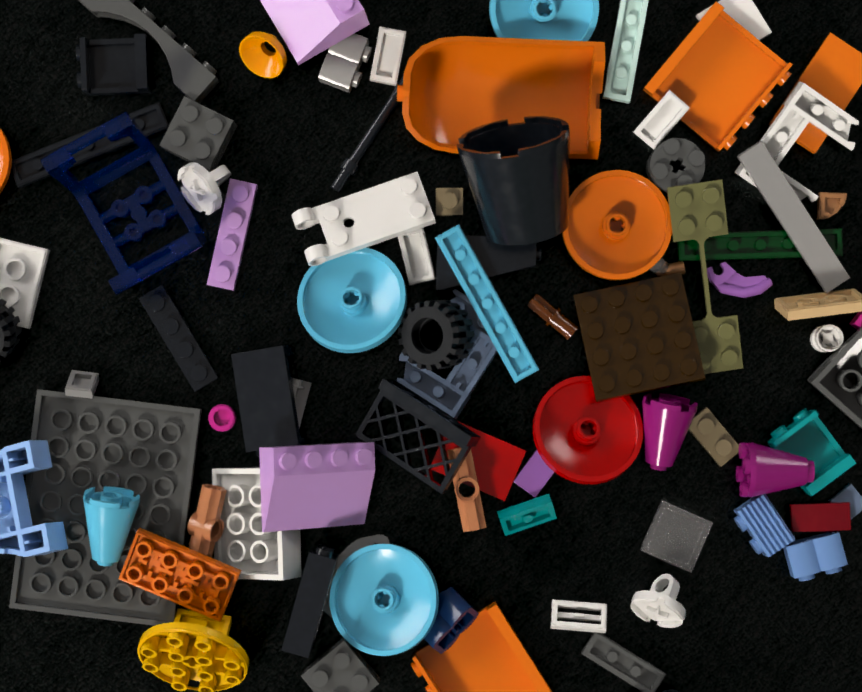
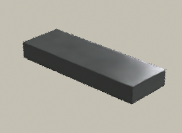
[581,632,666,692]

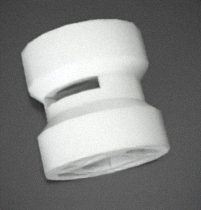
[810,324,844,353]

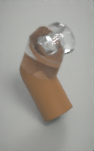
[649,258,685,277]

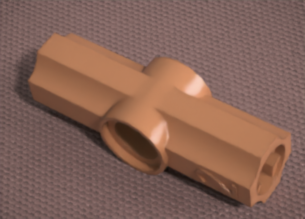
[447,447,487,532]
[187,484,227,558]

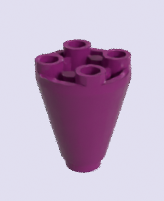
[736,442,815,497]

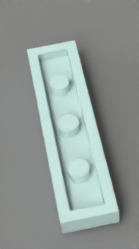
[602,0,649,104]

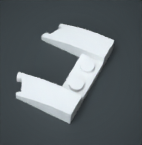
[734,81,859,202]

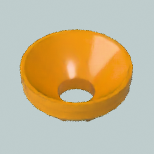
[239,31,287,78]

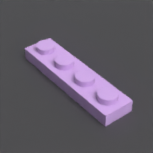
[207,178,258,291]

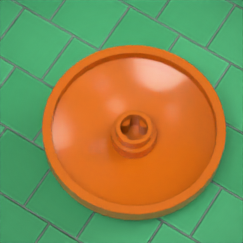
[562,170,672,280]

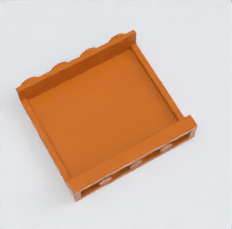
[643,1,793,152]
[410,601,552,692]

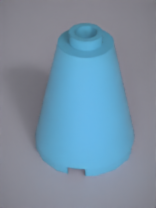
[83,486,140,566]

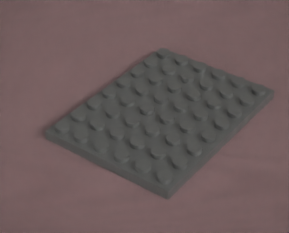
[9,389,202,626]

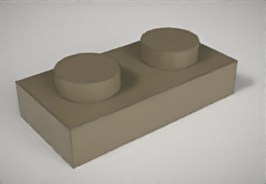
[689,407,739,467]

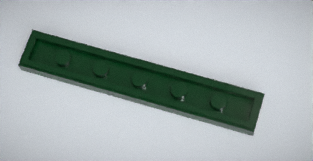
[677,229,843,261]

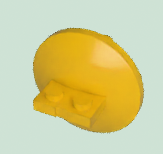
[137,608,249,692]

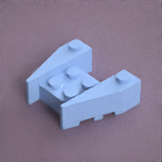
[0,440,68,557]

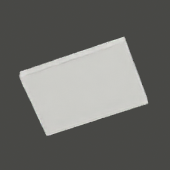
[0,238,50,329]

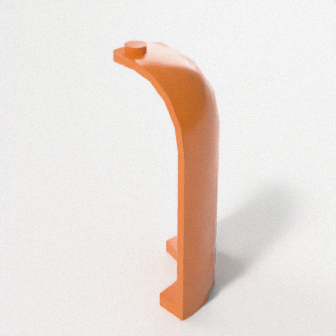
[397,36,606,160]

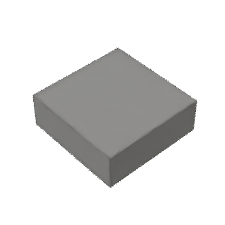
[65,370,99,399]

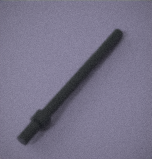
[330,75,404,192]

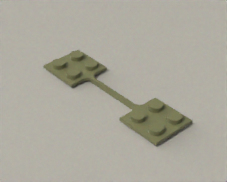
[667,179,743,374]

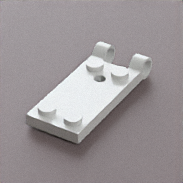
[292,172,436,266]

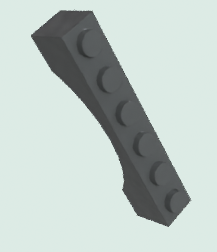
[78,0,219,104]

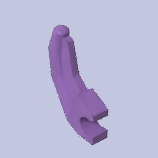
[707,262,773,298]

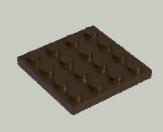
[573,272,705,402]

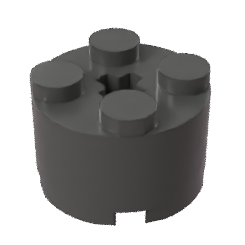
[646,138,705,196]

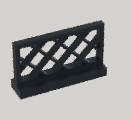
[355,379,481,494]

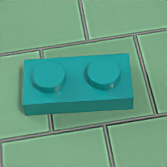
[497,494,557,536]

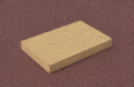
[774,288,862,321]

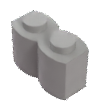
[318,33,372,93]

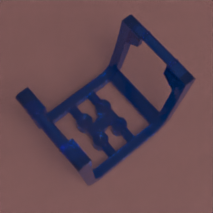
[41,112,207,295]

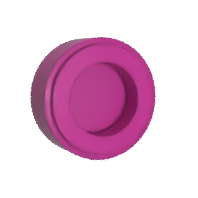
[208,404,237,432]

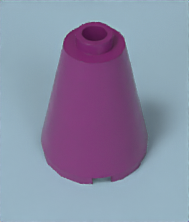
[642,393,698,471]

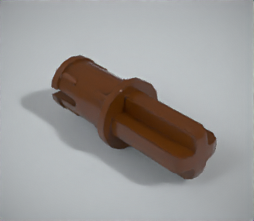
[528,294,578,340]

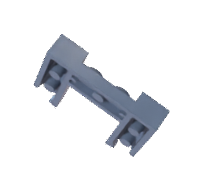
[397,289,497,419]

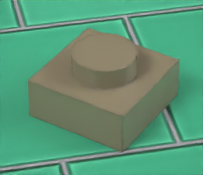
[436,188,463,216]

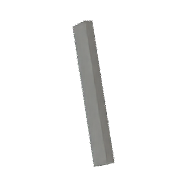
[737,141,850,293]

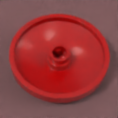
[533,376,643,485]

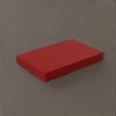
[431,421,526,501]

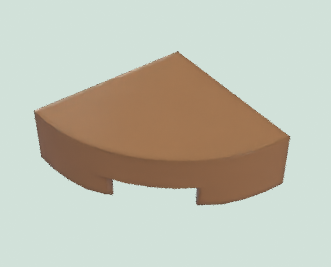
[817,192,847,220]

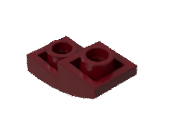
[789,502,851,532]

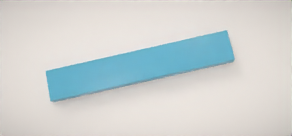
[435,224,539,383]

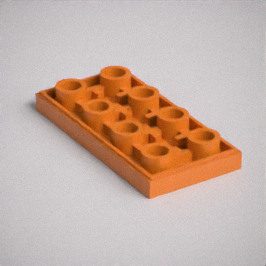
[769,32,862,154]
[118,528,242,622]

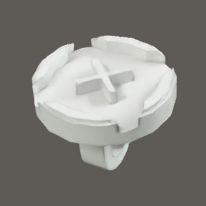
[177,162,232,215]
[631,574,686,628]

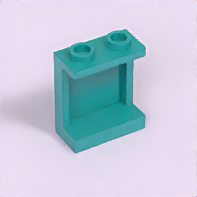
[767,409,856,496]

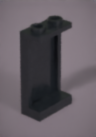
[231,345,306,456]

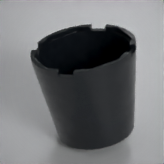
[457,116,570,245]

